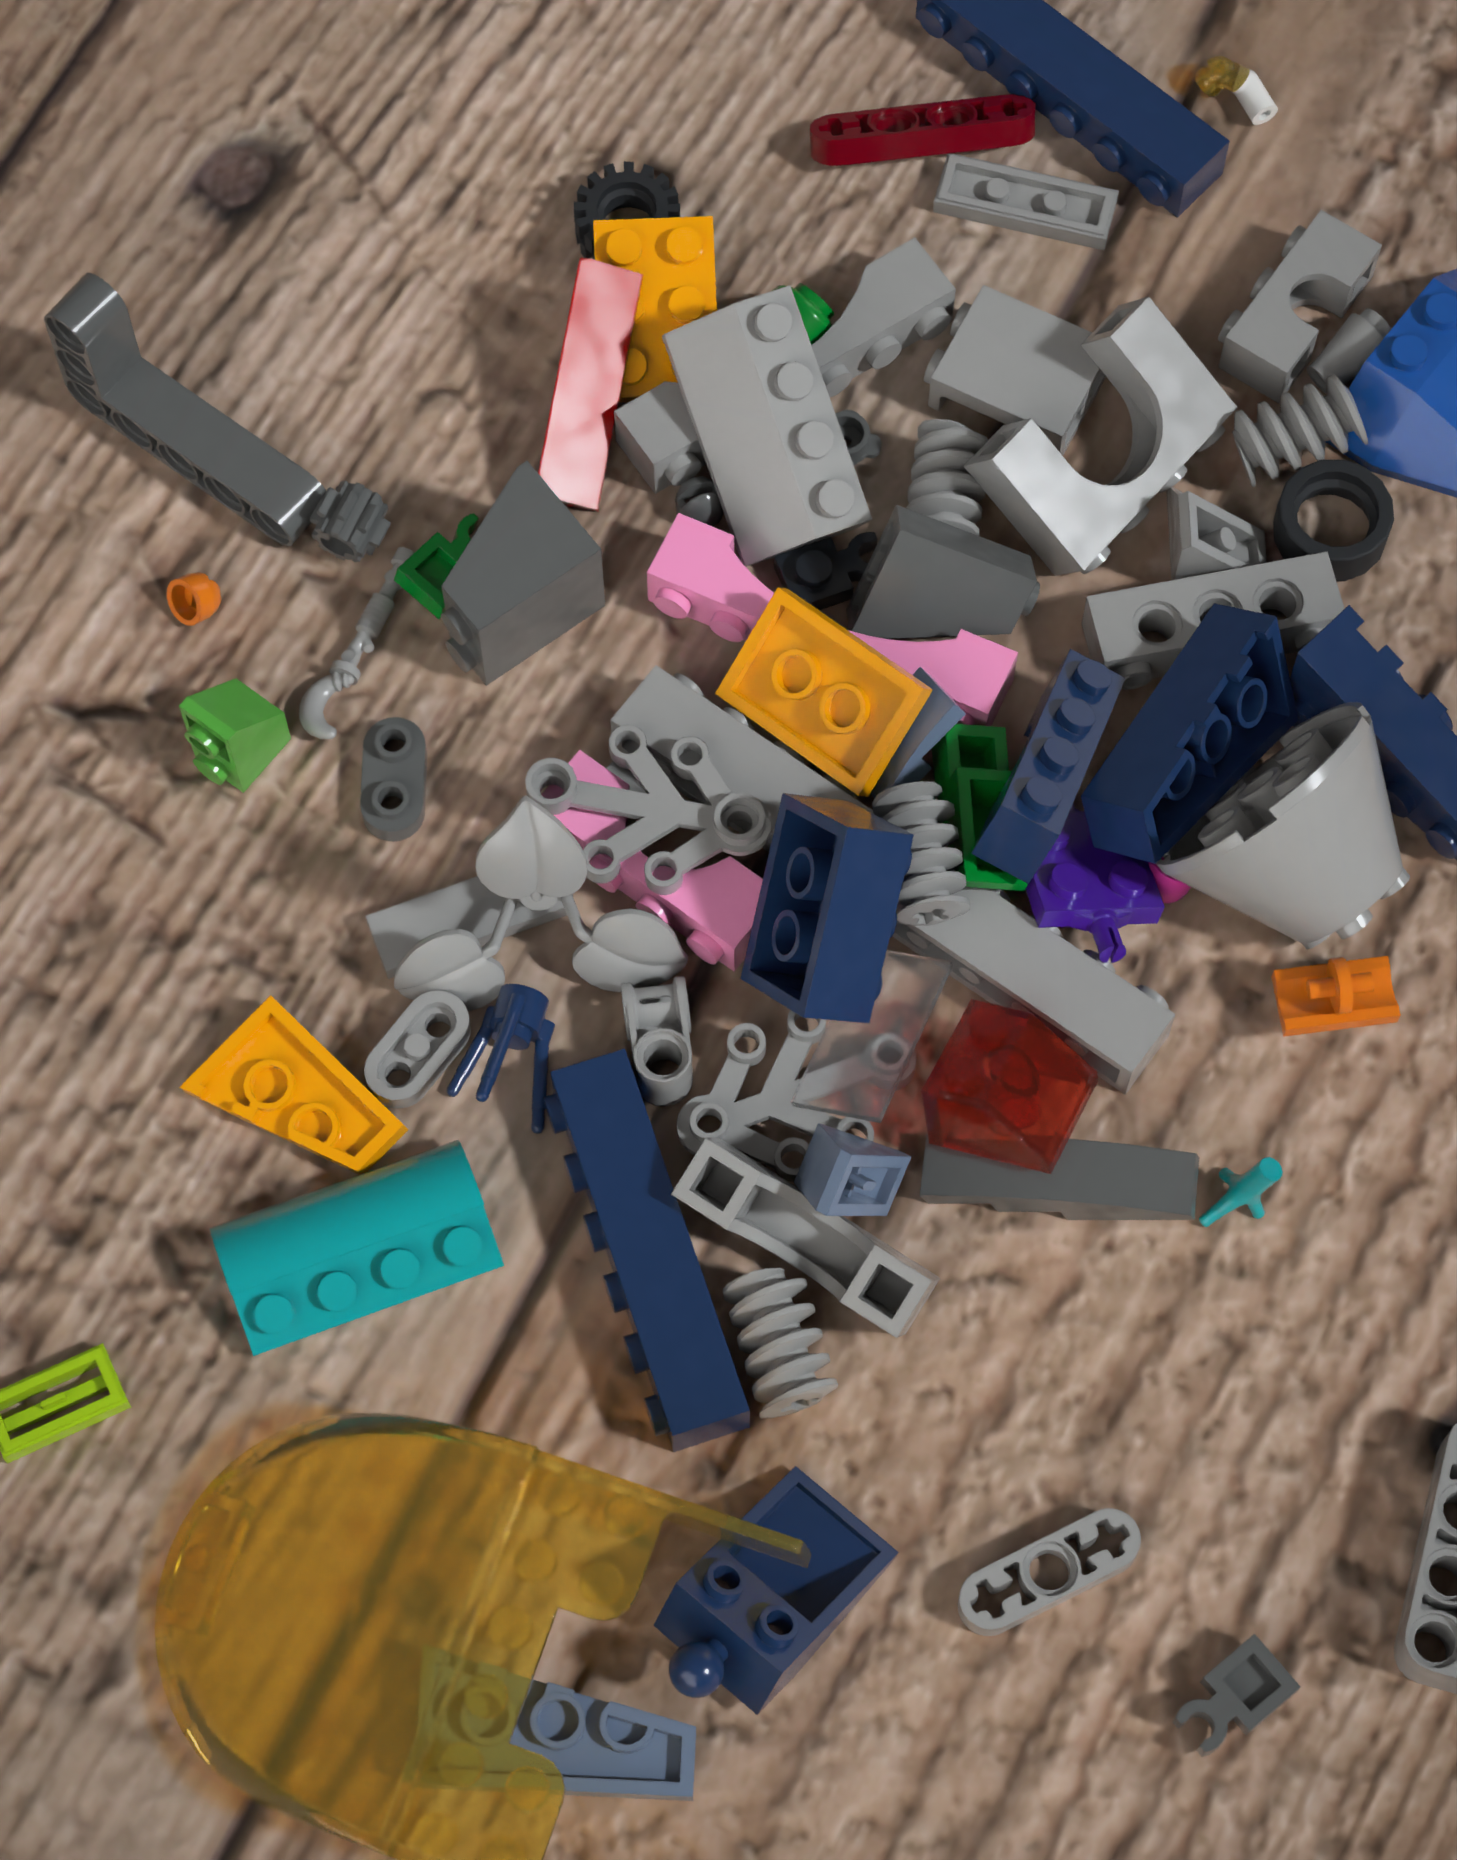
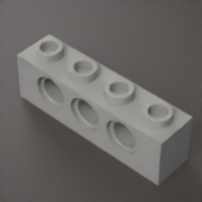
[1082,551,1344,690]

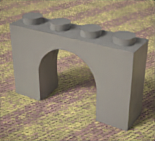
[964,296,1238,576]

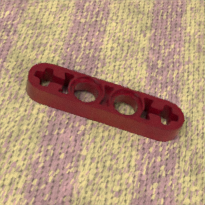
[810,94,1035,166]

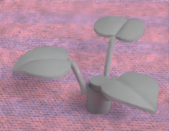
[394,796,688,1011]

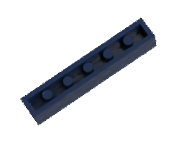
[916,0,1230,218]
[543,1048,750,1452]

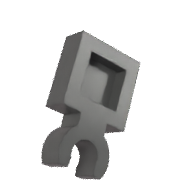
[1173,1634,1301,1757]

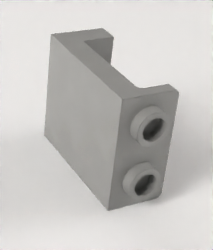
[924,285,1106,456]

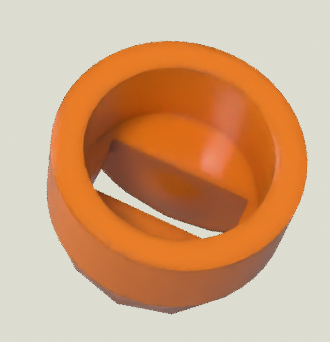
[167,572,222,626]

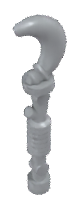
[299,547,415,739]

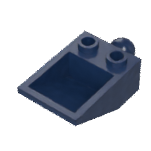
[653,1466,899,1715]

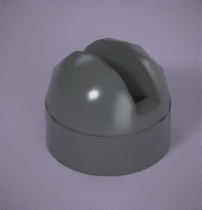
[675,476,724,527]

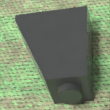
[846,505,1040,639]

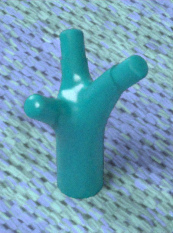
[1199,1157,1283,1227]

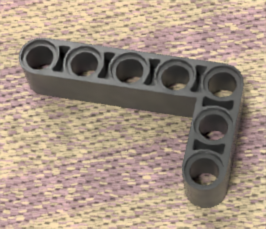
[44,273,326,547]

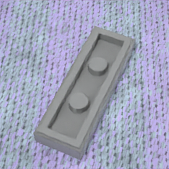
[933,153,1119,250]
[366,876,567,979]

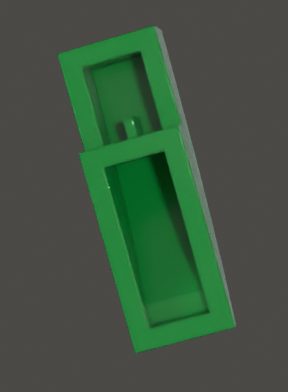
[931,724,1028,891]

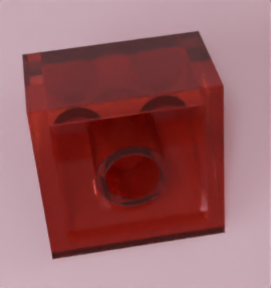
[921,999,1098,1174]

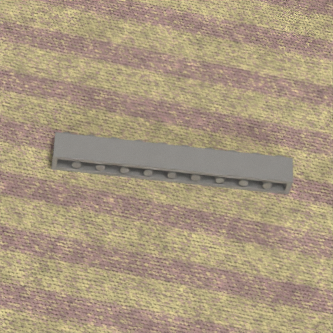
[611,665,1175,1095]

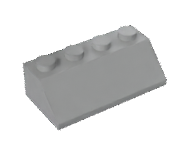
[662,285,872,567]

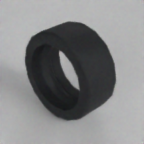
[1273,460,1394,582]

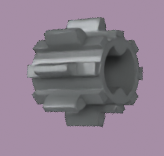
[309,480,391,563]

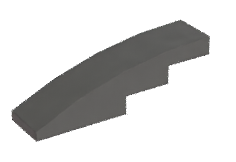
[920,1134,1200,1220]

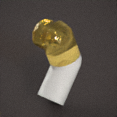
[1195,55,1278,125]

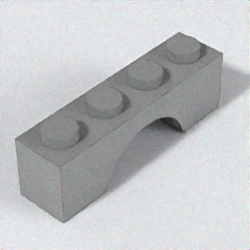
[671,1138,940,1338]

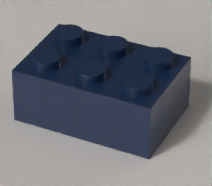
[740,793,914,1023]

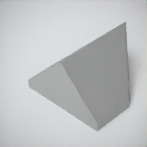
[1166,487,1267,580]

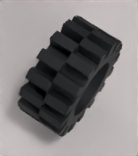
[574,161,680,260]

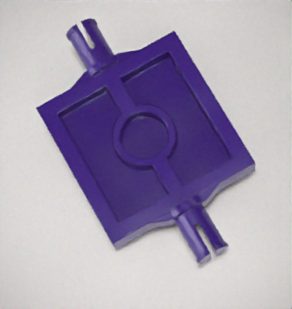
[1025,802,1165,963]

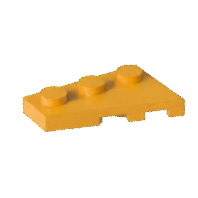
[179,995,408,1175]

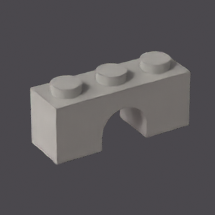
[1218,210,1382,403]

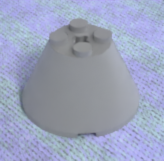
[1156,702,1410,949]

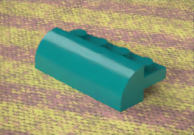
[209,1140,504,1356]

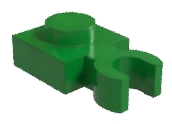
[394,513,479,619]

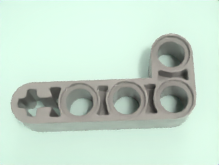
[1394,1423,1457,1694]

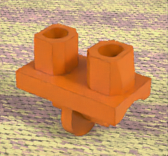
[1271,956,1401,1037]

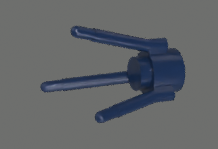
[446,984,555,1134]

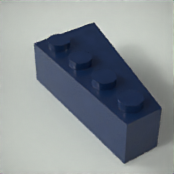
[1081,603,1298,864]
[1290,605,1457,860]

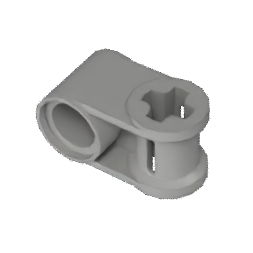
[620,976,693,1106]

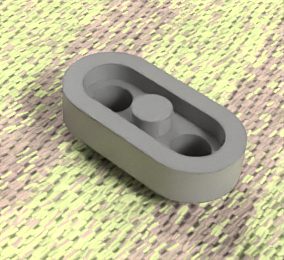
[364,990,471,1109]

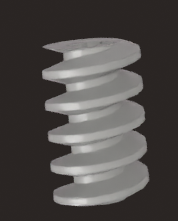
[1232,375,1368,487]
[906,419,988,536]
[872,781,970,926]
[723,1268,838,1419]

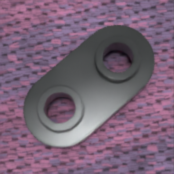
[360,717,427,842]

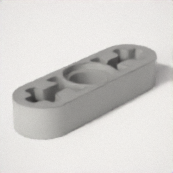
[958,1508,1141,1636]

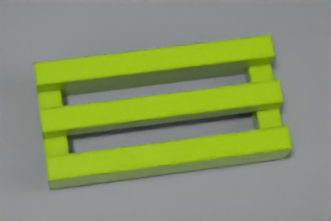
[0,1343,131,1464]

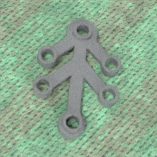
[525,725,772,895]
[677,1010,916,1182]

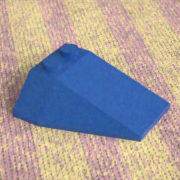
[1326,269,1457,498]

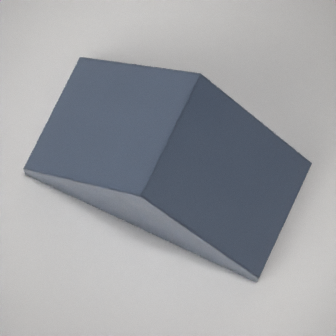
[794,1123,911,1216]

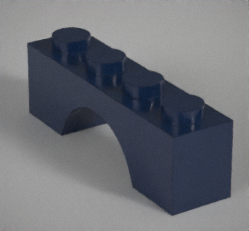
[971,649,1126,884]

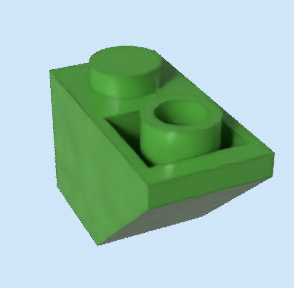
[179,678,291,793]

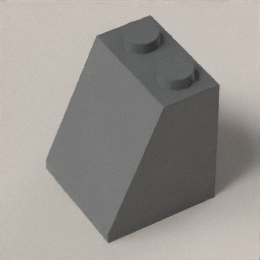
[441,461,605,686]

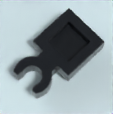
[774,532,878,611]

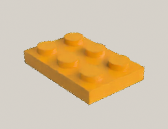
[593,216,717,402]
[715,587,933,797]

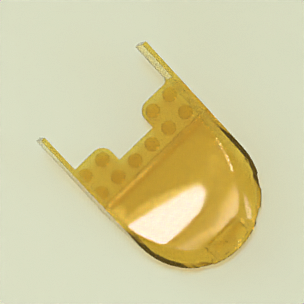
[154,1412,812,1860]

